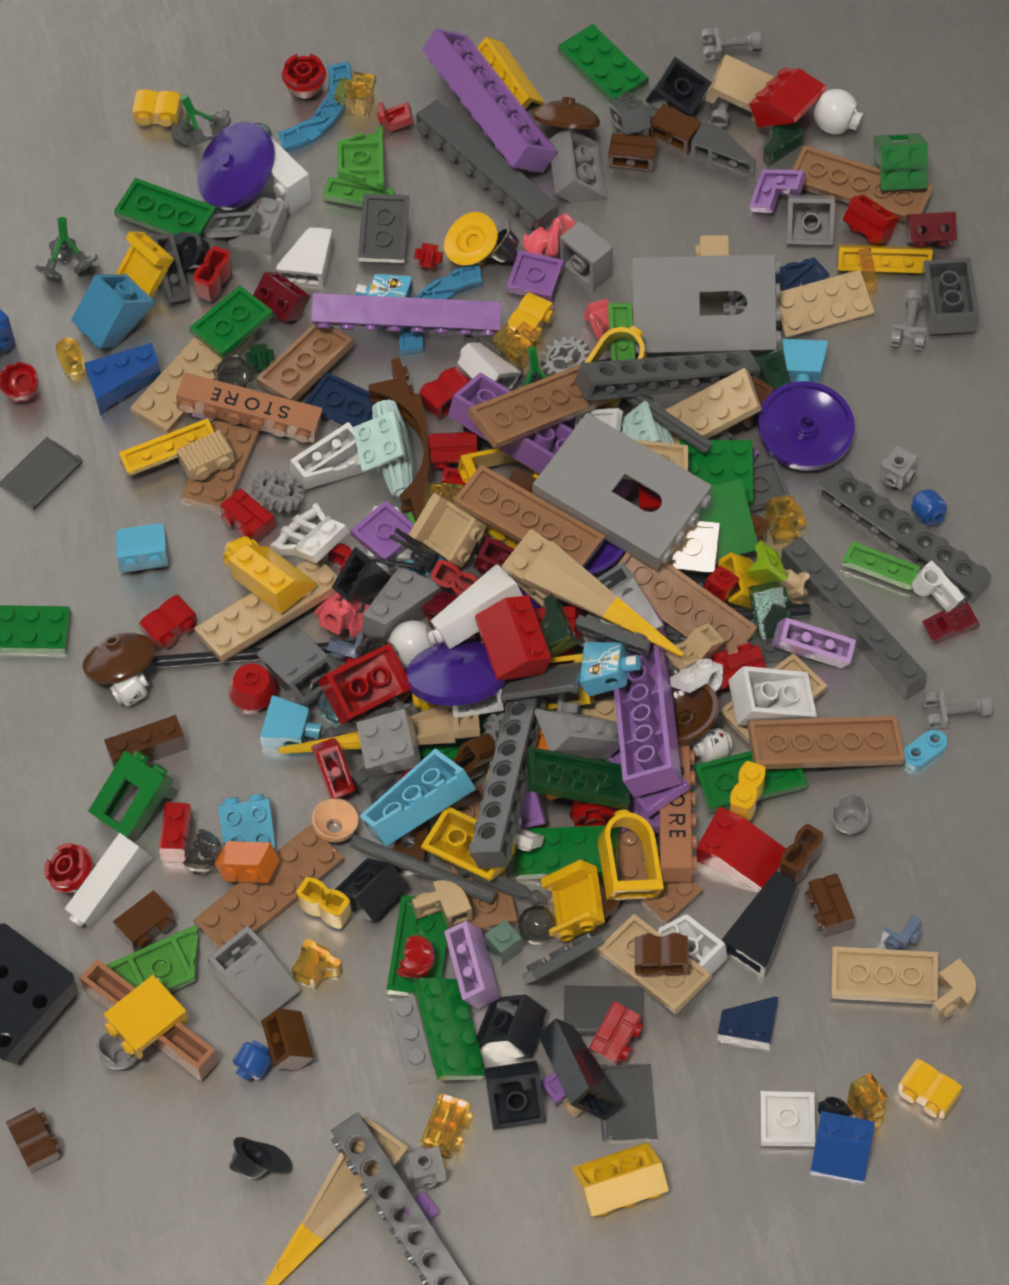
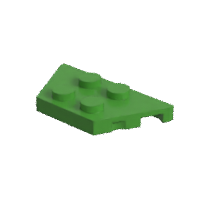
[337,126,384,190]
[106,925,198,993]

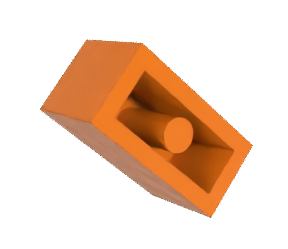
[215,841,280,883]

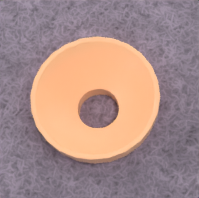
[312,799,359,843]

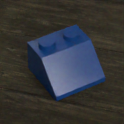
[810,1111,875,1184]

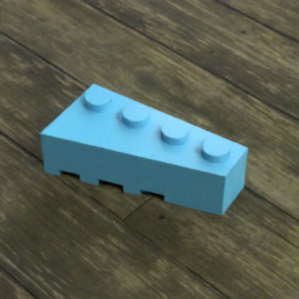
[359,748,476,846]

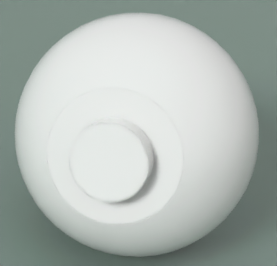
[811,89,863,135]
[389,620,439,669]

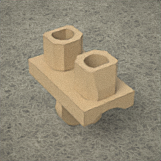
[764,569,810,605]

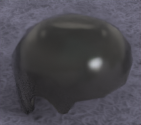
[518,906,557,945]

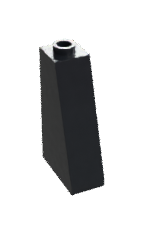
[722,871,797,978]
[538,1018,624,1120]

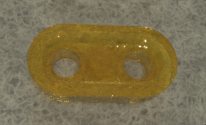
[55,338,86,380]

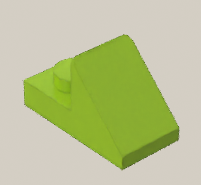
[746,540,788,585]

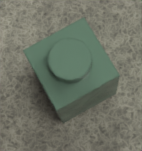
[485,920,522,966]

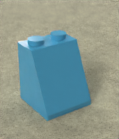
[71,274,155,349]

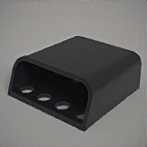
[0,923,78,1065]

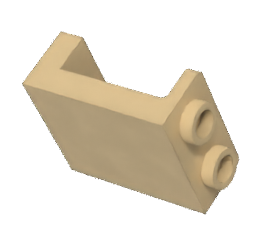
[706,54,774,122]
[408,493,487,568]

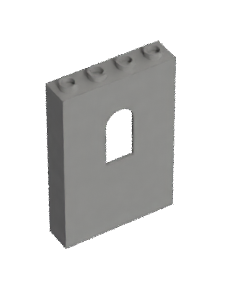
[632,254,781,353]
[532,413,713,570]

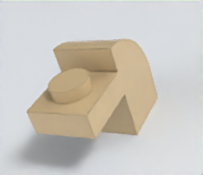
[665,623,725,671]
[412,880,473,928]
[931,958,976,1021]

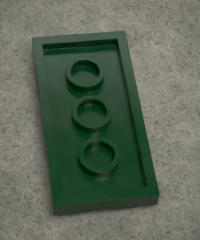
[526,746,630,810]

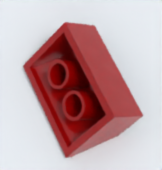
[749,67,827,128]
[475,595,551,681]

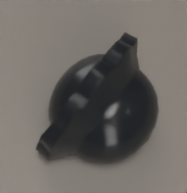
[817,1097,852,1116]

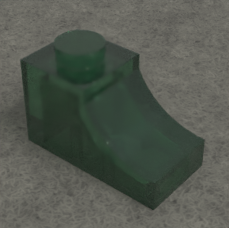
[763,122,805,167]
[753,350,791,390]
[540,594,579,658]

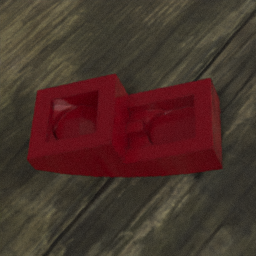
[922,602,980,643]

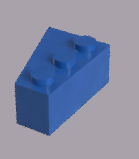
[84,343,161,416]

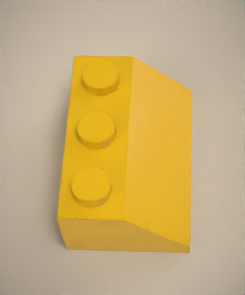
[228,545,317,614]
[421,807,515,881]
[572,1142,669,1217]

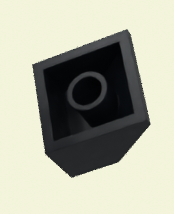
[645,57,712,117]
[334,858,408,921]
[477,994,547,1058]
[484,1060,546,1130]

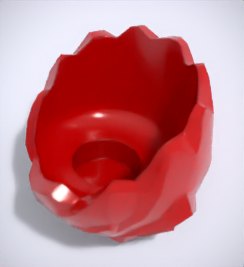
[0,361,39,402]
[396,935,434,979]

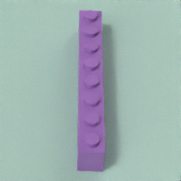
[311,293,502,336]

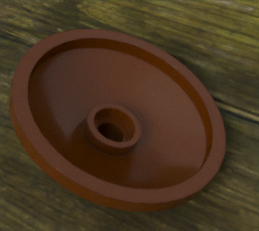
[532,97,600,129]
[82,632,155,683]
[672,684,719,744]

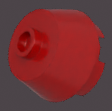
[282,54,326,99]
[228,663,278,713]
[569,800,620,827]
[44,843,96,893]

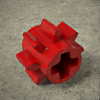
[414,243,444,269]

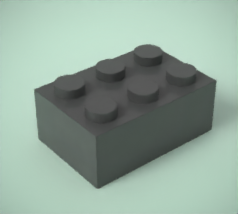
[921,258,979,334]

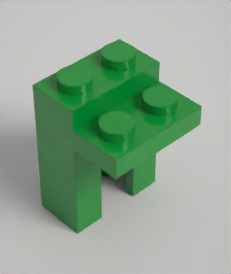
[874,133,928,190]
[88,750,178,840]

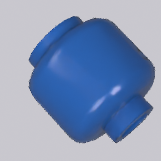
[911,490,947,525]
[233,1040,272,1081]

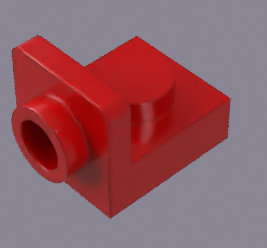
[703,566,739,604]

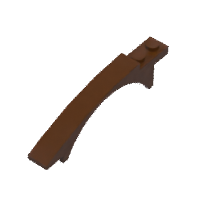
[368,358,430,522]

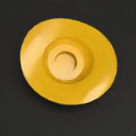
[444,212,498,266]

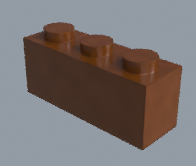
[104,715,187,769]

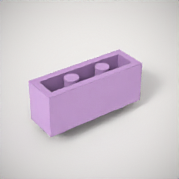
[772,617,856,668]
[444,920,500,1009]

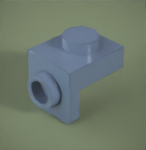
[327,631,367,659]
[881,915,922,950]

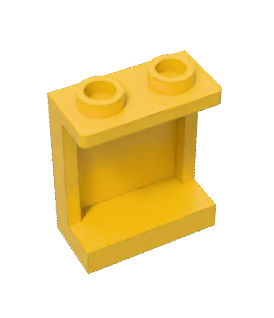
[115,231,174,298]
[541,859,605,942]
[103,975,189,1060]

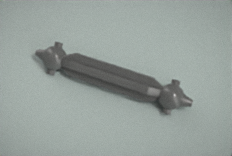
[320,701,411,740]
[452,864,548,905]

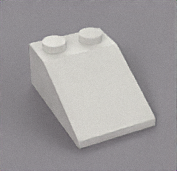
[270,138,312,216]
[729,666,817,726]

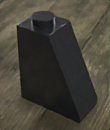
[332,547,391,602]

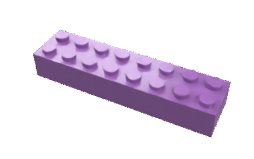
[422,28,558,173]
[448,372,635,499]
[614,606,682,798]

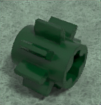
[245,344,275,370]

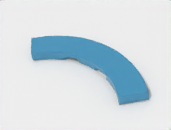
[278,61,352,153]
[399,264,483,356]

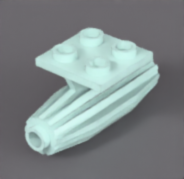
[620,396,674,444]
[353,400,414,499]

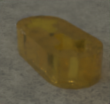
[858,247,878,293]

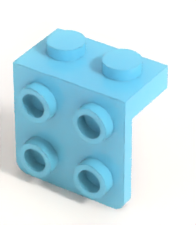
[115,523,169,573]
[218,793,275,848]

